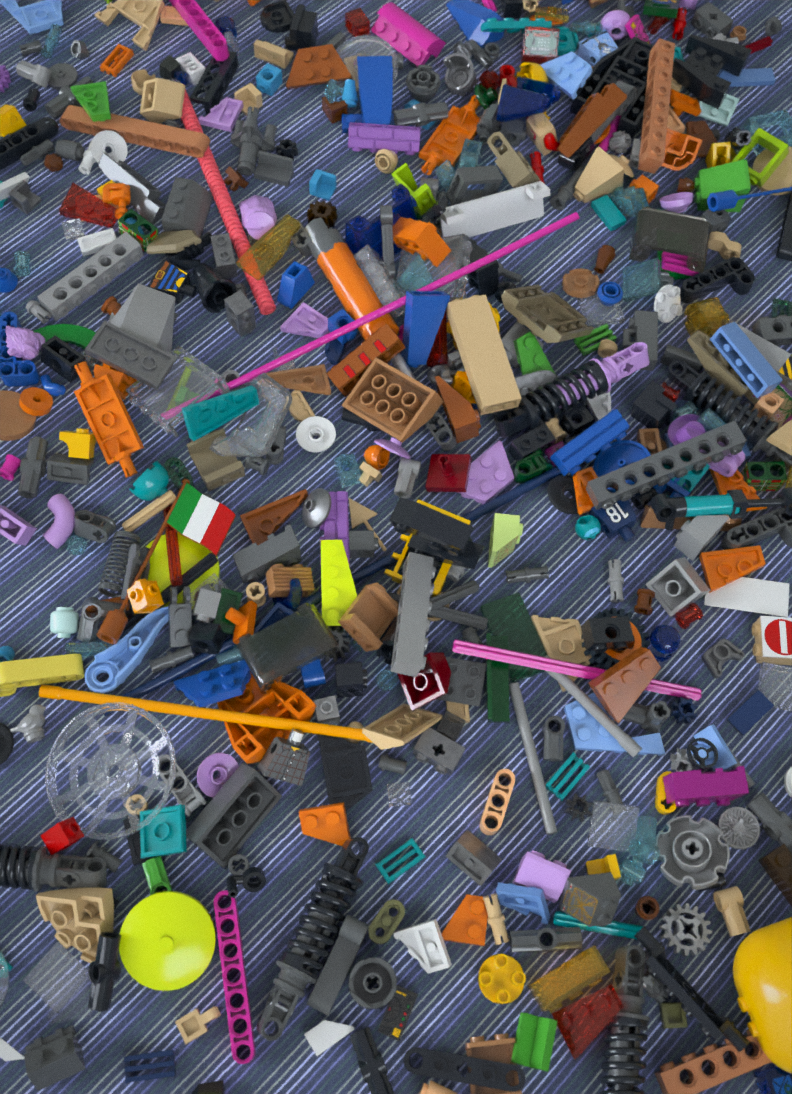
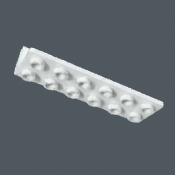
[440,181,550,244]

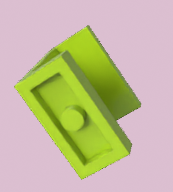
[391,163,436,216]

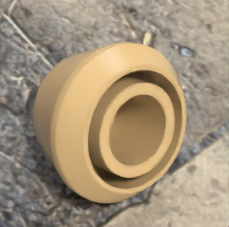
[375,149,398,174]

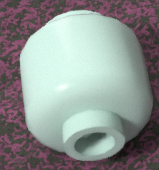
[50,607,79,638]

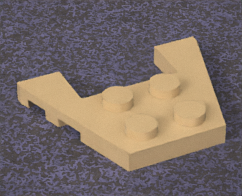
[95,0,165,51]

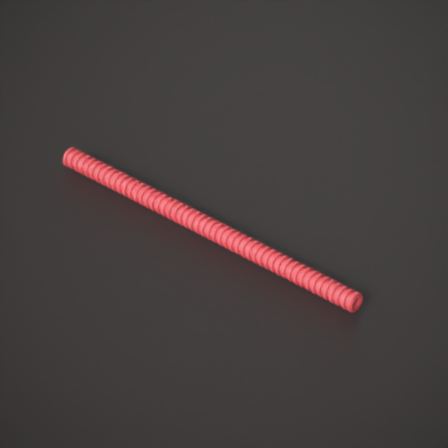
[181,89,276,315]

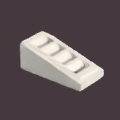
[176,52,206,86]

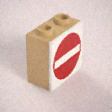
[751,616,792,665]

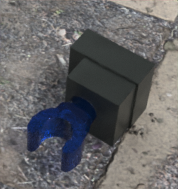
[160,55,189,85]

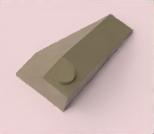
[687,330,749,399]

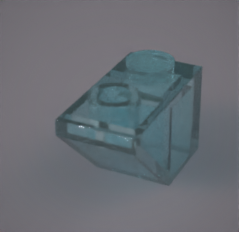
[458,138,483,168]
[608,186,650,217]

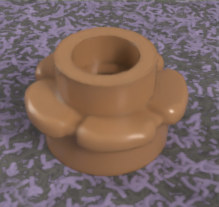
[730,26,747,42]

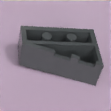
[233,524,301,584]

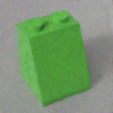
[693,159,751,212]

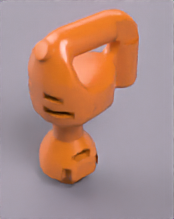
[102,183,131,219]

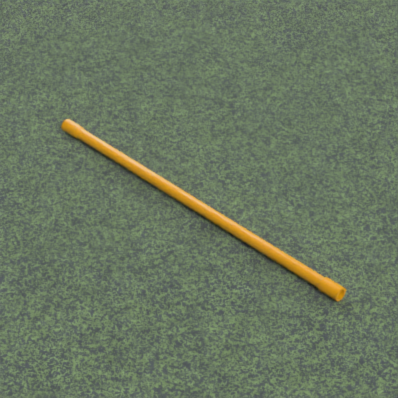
[39,684,373,743]

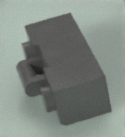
[623,310,658,371]

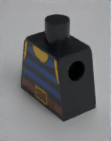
[148,259,197,304]

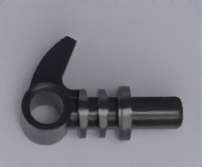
[165,232,212,270]

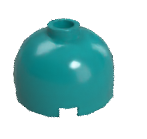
[129,461,169,501]

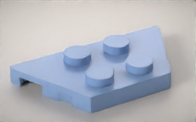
[540,52,593,100]

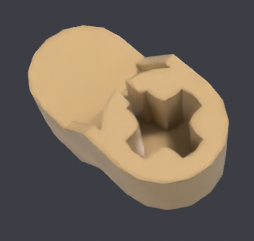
[707,231,742,260]

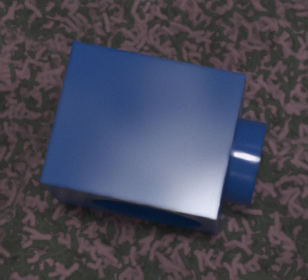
[328,309,357,345]

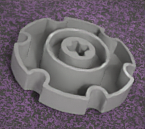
[654,815,730,890]

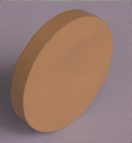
[0,390,36,441]

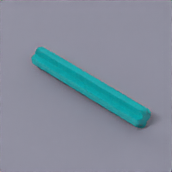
[553,911,644,939]

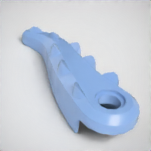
[85,606,169,694]

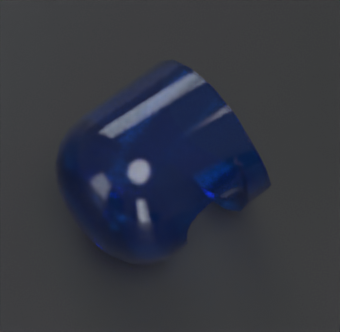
[645,624,681,662]

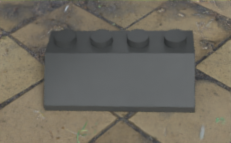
[186,762,282,868]

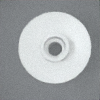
[91,130,128,164]
[296,416,336,452]

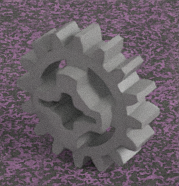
[659,903,712,957]

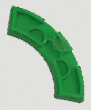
[33,324,96,350]

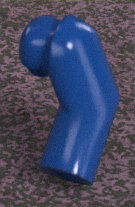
[40,374,66,396]

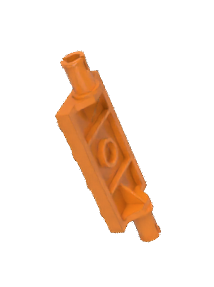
[419,95,480,175]
[74,361,144,478]

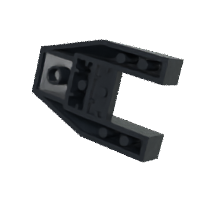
[570,37,654,141]

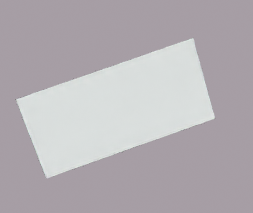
[704,577,789,617]

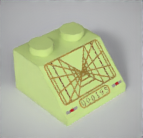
[488,513,523,568]

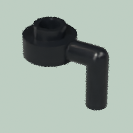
[226,867,266,898]

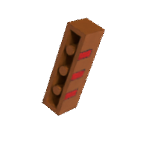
[326,324,406,397]

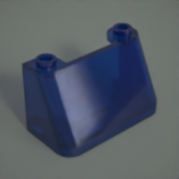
[496,76,561,123]
[345,183,418,271]

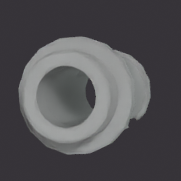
[26,300,51,324]

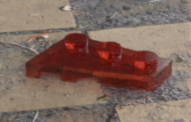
[552,984,624,1060]

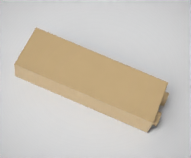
[446,294,522,416]

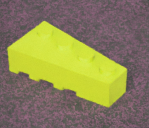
[321,540,357,626]

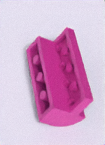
[371,2,446,67]

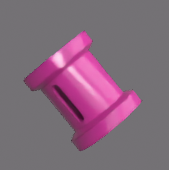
[0,454,21,481]

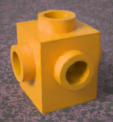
[127,579,164,614]

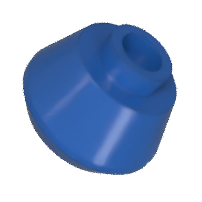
[0,268,18,293]
[597,282,623,306]

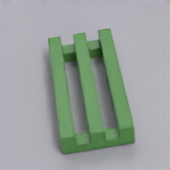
[574,324,617,356]

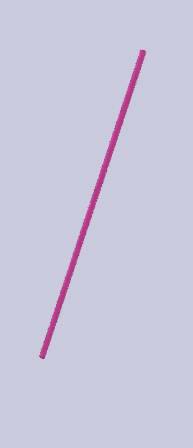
[160,212,579,423]

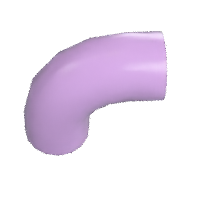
[43,494,75,549]

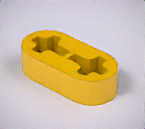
[655,771,677,815]

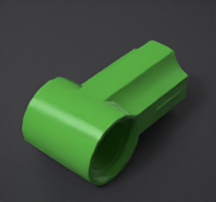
[142,856,173,895]

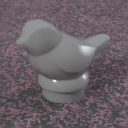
[10,704,46,743]

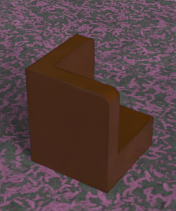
[322,96,347,124]

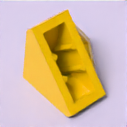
[705,142,737,168]

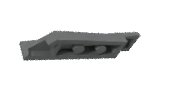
[98,153,166,224]

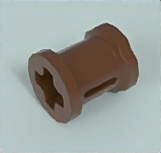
[634,588,655,615]

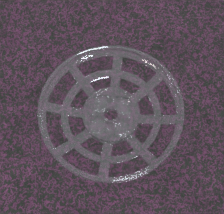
[45,702,176,840]

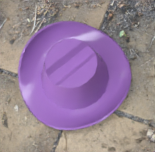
[668,414,710,452]

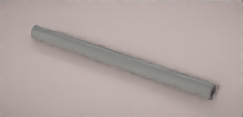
[509,682,557,835]

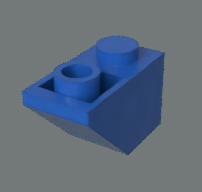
[277,261,315,309]

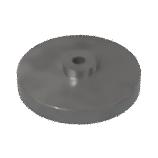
[48,63,78,90]

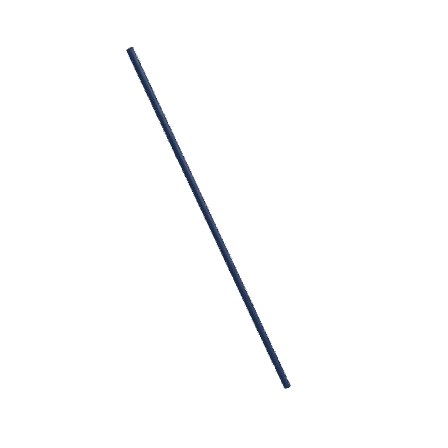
[100,451,600,716]

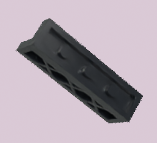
[190,51,239,114]

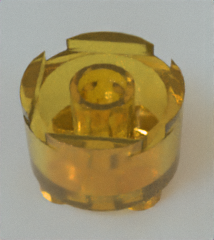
[684,297,729,337]

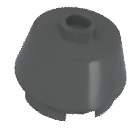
[406,65,441,102]

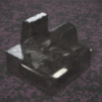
[436,711,466,742]

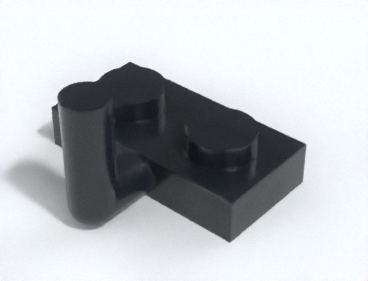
[418,196,449,235]

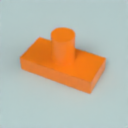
[670,89,702,118]
[225,600,257,646]

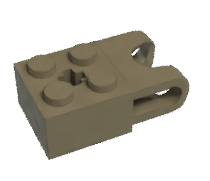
[487,132,540,188]

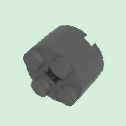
[349,958,397,1010]

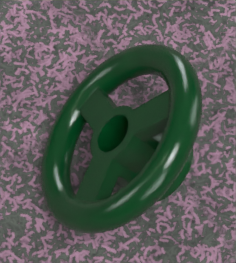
[474,84,499,109]

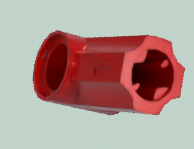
[498,65,524,102]

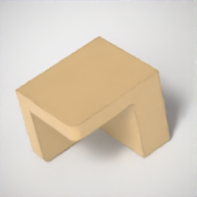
[234,83,263,115]

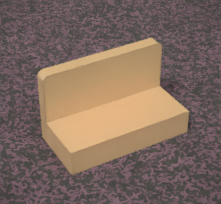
[254,40,294,69]

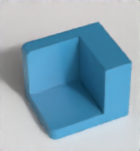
[309,169,337,201]

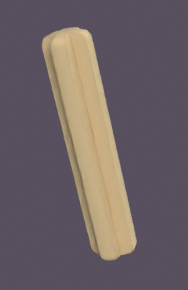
[122,490,176,532]

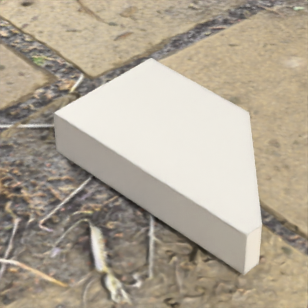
[304,1020,355,1056]

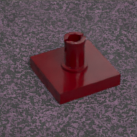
[425,454,472,492]

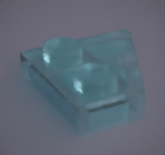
[396,255,434,291]

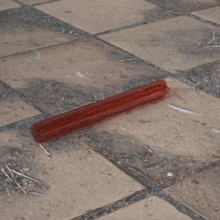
[163,504,183,587]

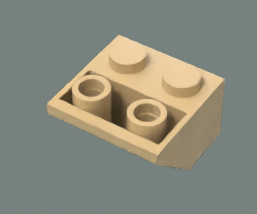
[140,78,185,123]

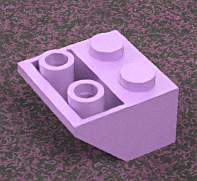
[512,851,571,903]

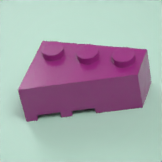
[663,766,749,807]

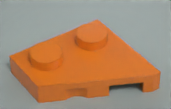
[298,802,351,846]
[441,894,490,946]

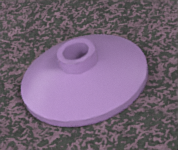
[374,437,411,459]
[197,753,239,798]

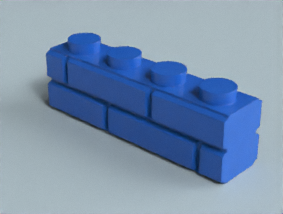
[550,409,630,476]

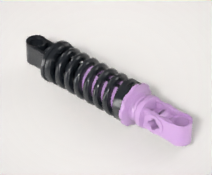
[494,342,649,438]

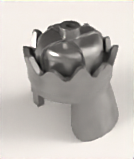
[443,53,477,97]

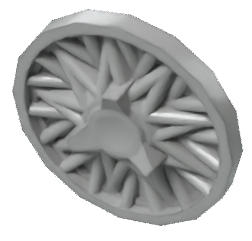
[718,807,760,850]

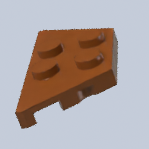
[286,44,353,89]

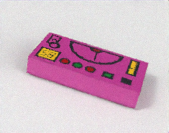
[625,14,651,44]

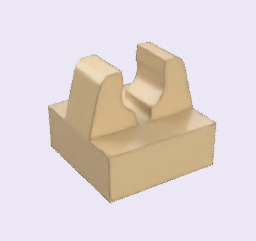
[359,461,383,487]

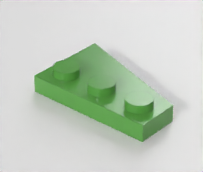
[70,81,111,122]
[514,331,555,375]

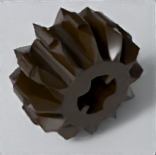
[307,200,338,229]

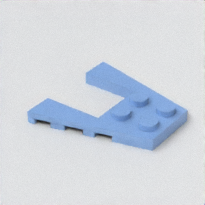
[0,0,64,34]
[564,690,666,756]

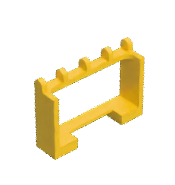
[384,500,471,597]

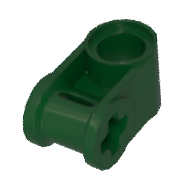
[513,450,552,484]

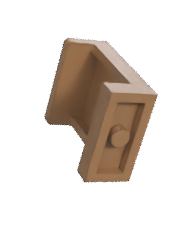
[338,583,399,652]
[465,1033,522,1094]

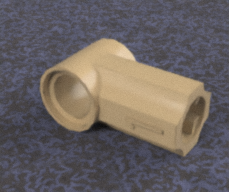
[713,886,751,937]

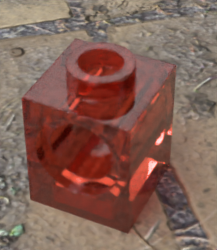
[345,8,370,40]

